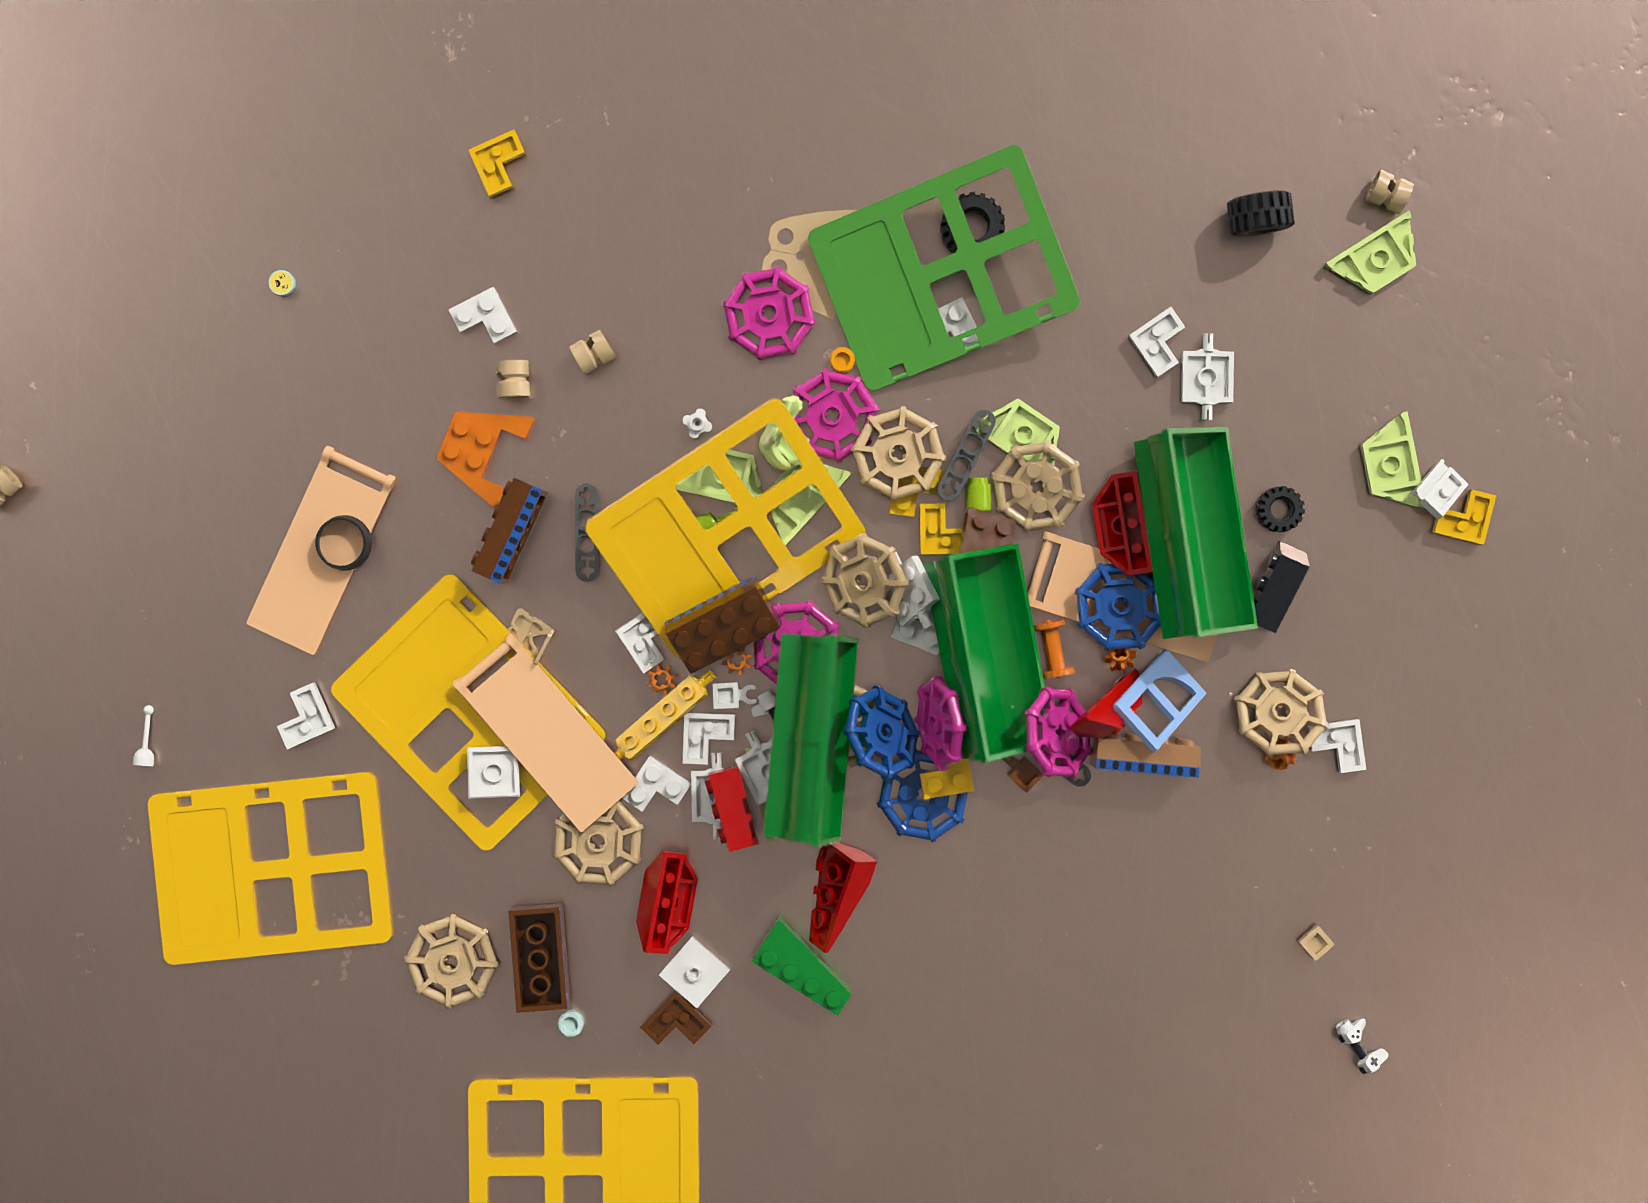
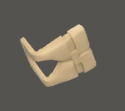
[507,608,555,665]

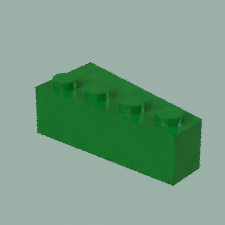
[752,915,851,1016]

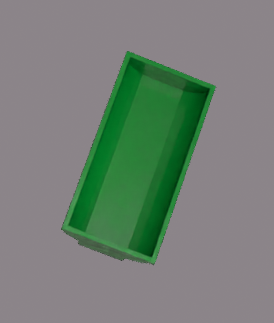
[1134,427,1258,639]
[923,543,1045,763]
[764,633,859,847]

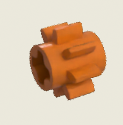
[721,646,752,675]
[1105,648,1136,674]
[646,664,678,695]
[1264,739,1296,770]

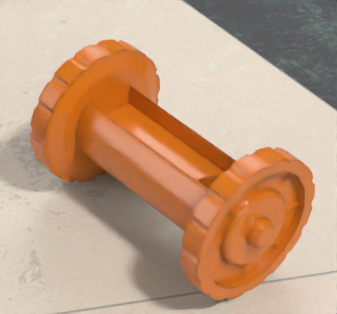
[1034,620,1075,679]

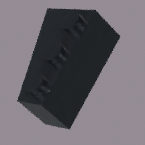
[1254,541,1310,633]

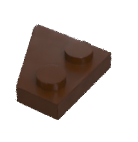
[958,507,1016,554]

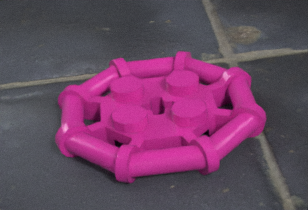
[722,266,816,360]
[792,368,880,463]
[753,600,840,685]
[914,675,966,772]
[1024,686,1093,779]

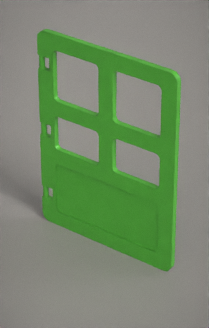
[808,145,1080,390]

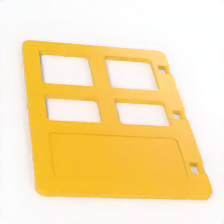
[585,398,866,658]
[331,574,606,850]
[148,772,393,965]
[468,1077,699,1203]

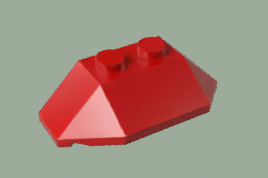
[1092,470,1153,576]
[1070,668,1143,738]
[636,851,698,954]

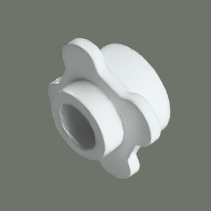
[683,409,712,438]

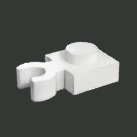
[712,682,757,709]

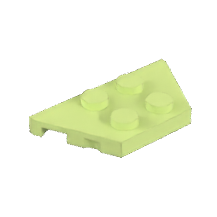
[1324,211,1416,294]
[971,399,1060,465]
[1360,411,1424,508]
[676,450,763,503]
[769,462,851,546]

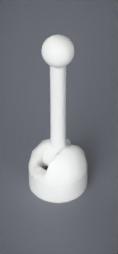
[133,705,154,766]

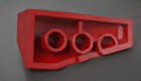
[809,842,877,953]

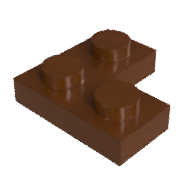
[640,990,712,1045]

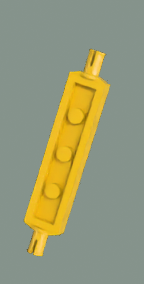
[614,670,716,760]

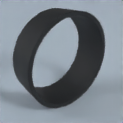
[315,515,372,571]

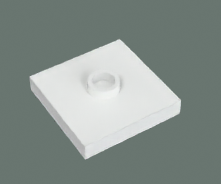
[467,746,520,799]
[659,936,730,1008]

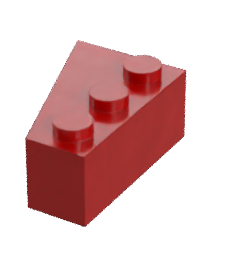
[704,765,759,852]

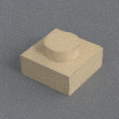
[1298,924,1335,961]

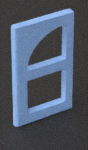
[1113,649,1206,752]

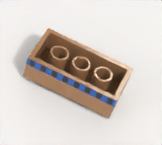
[1090,733,1201,778]

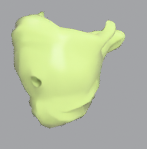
[759,396,809,470]

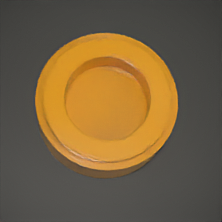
[830,347,855,373]

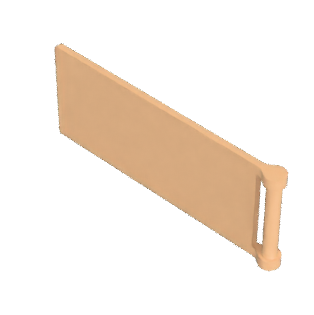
[246,446,397,655]
[1027,531,1218,662]
[453,633,638,832]

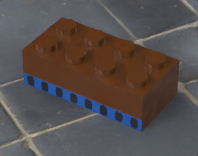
[471,478,548,584]
[665,575,780,674]
[508,903,571,1013]

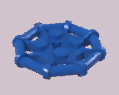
[1074,563,1161,651]
[842,686,920,780]
[877,748,968,842]

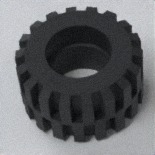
[1227,190,1295,237]
[940,192,1005,253]

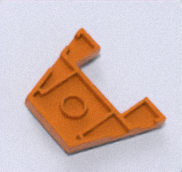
[436,412,535,508]

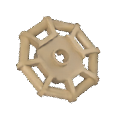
[851,406,946,501]
[991,440,1085,532]
[821,533,909,628]
[1234,669,1329,757]
[552,799,644,887]
[404,914,499,1009]

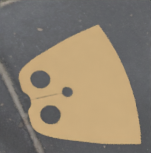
[762,210,856,320]

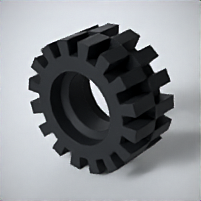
[1256,486,1305,532]

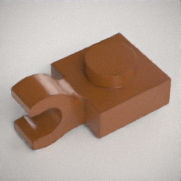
[1002,755,1044,793]

